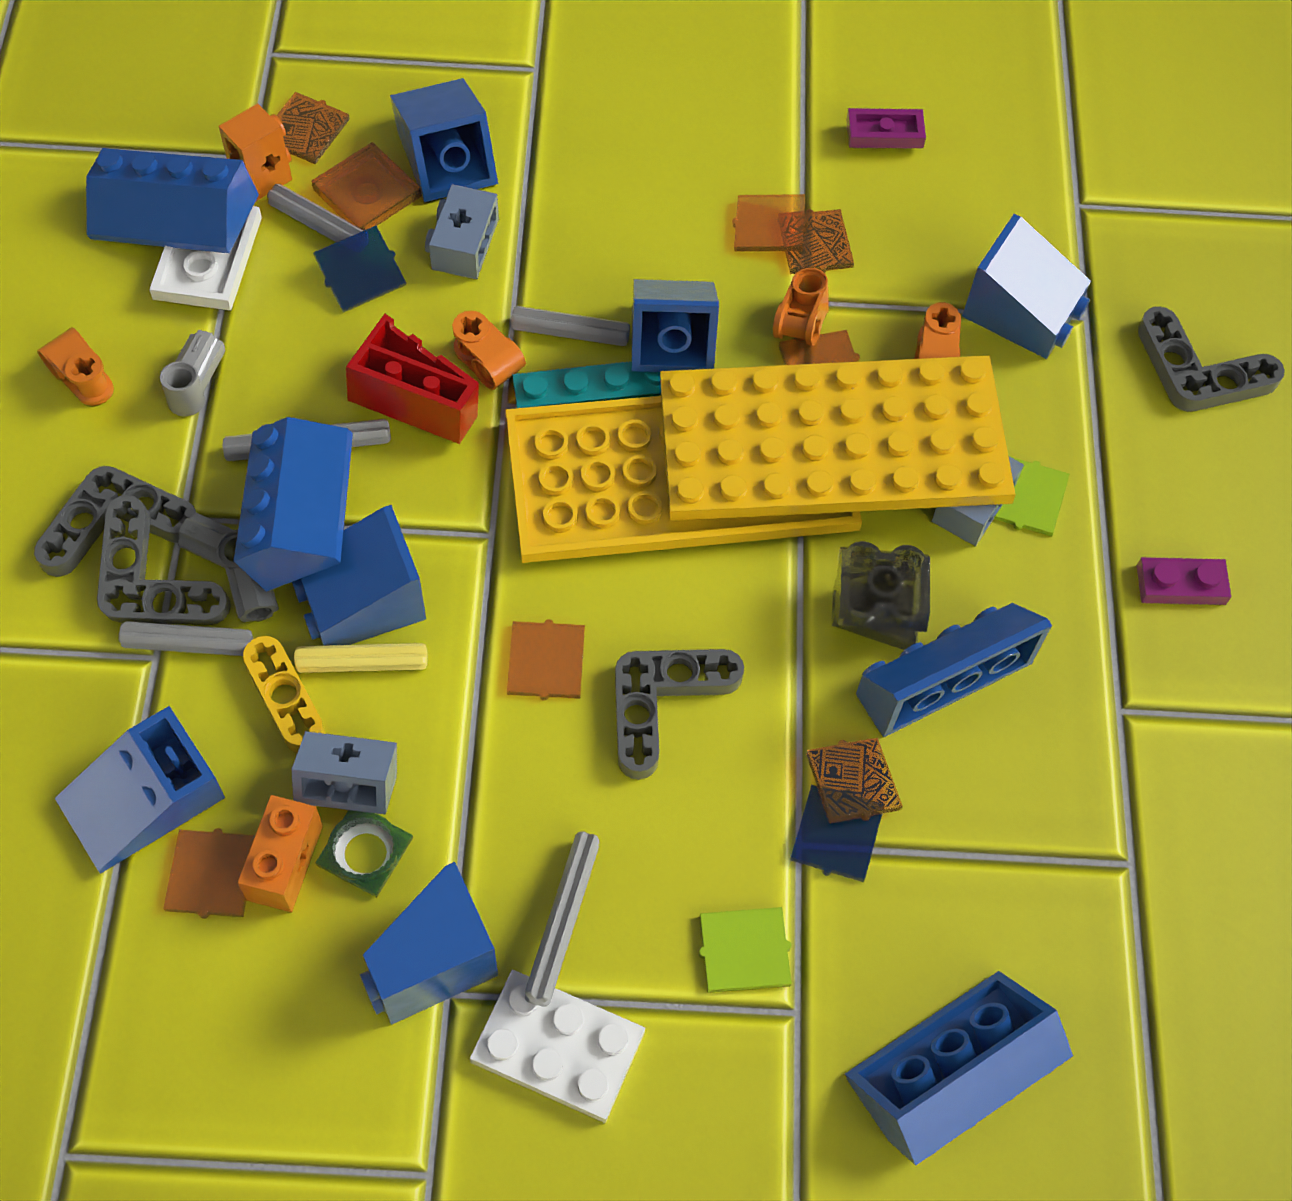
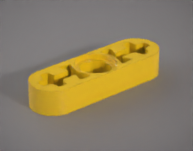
[243,636,325,753]

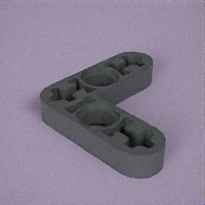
[1138,306,1285,412]
[34,466,196,577]
[97,495,231,625]
[615,649,744,780]

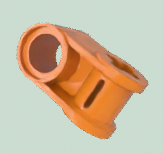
[773,268,829,346]
[914,302,961,359]
[452,310,526,390]
[37,327,114,406]

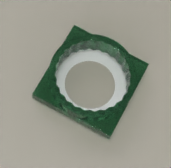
[315,810,413,897]

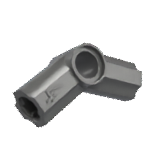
[178,513,279,622]

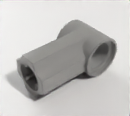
[160,330,225,416]

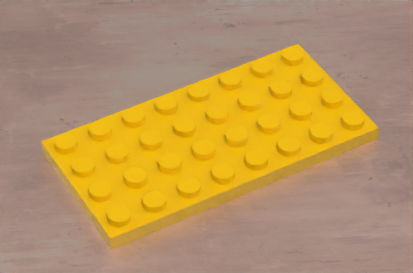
[660,355,1016,521]
[506,396,862,563]

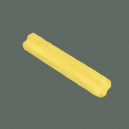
[294,643,428,673]

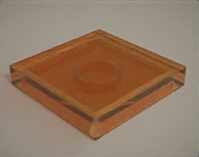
[311,142,422,232]

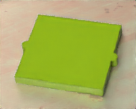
[994,456,1070,537]
[699,907,792,993]

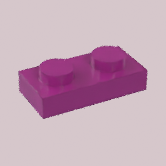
[846,108,926,148]
[1136,557,1232,605]

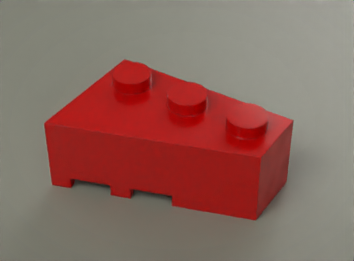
[346,313,479,444]

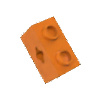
[218,103,292,202]
[238,795,323,913]

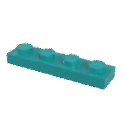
[512,361,661,408]

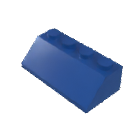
[86,148,259,253]
[234,417,353,592]
[856,603,1052,738]
[845,971,1073,1166]

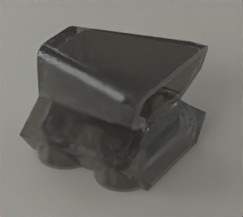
[832,541,930,650]

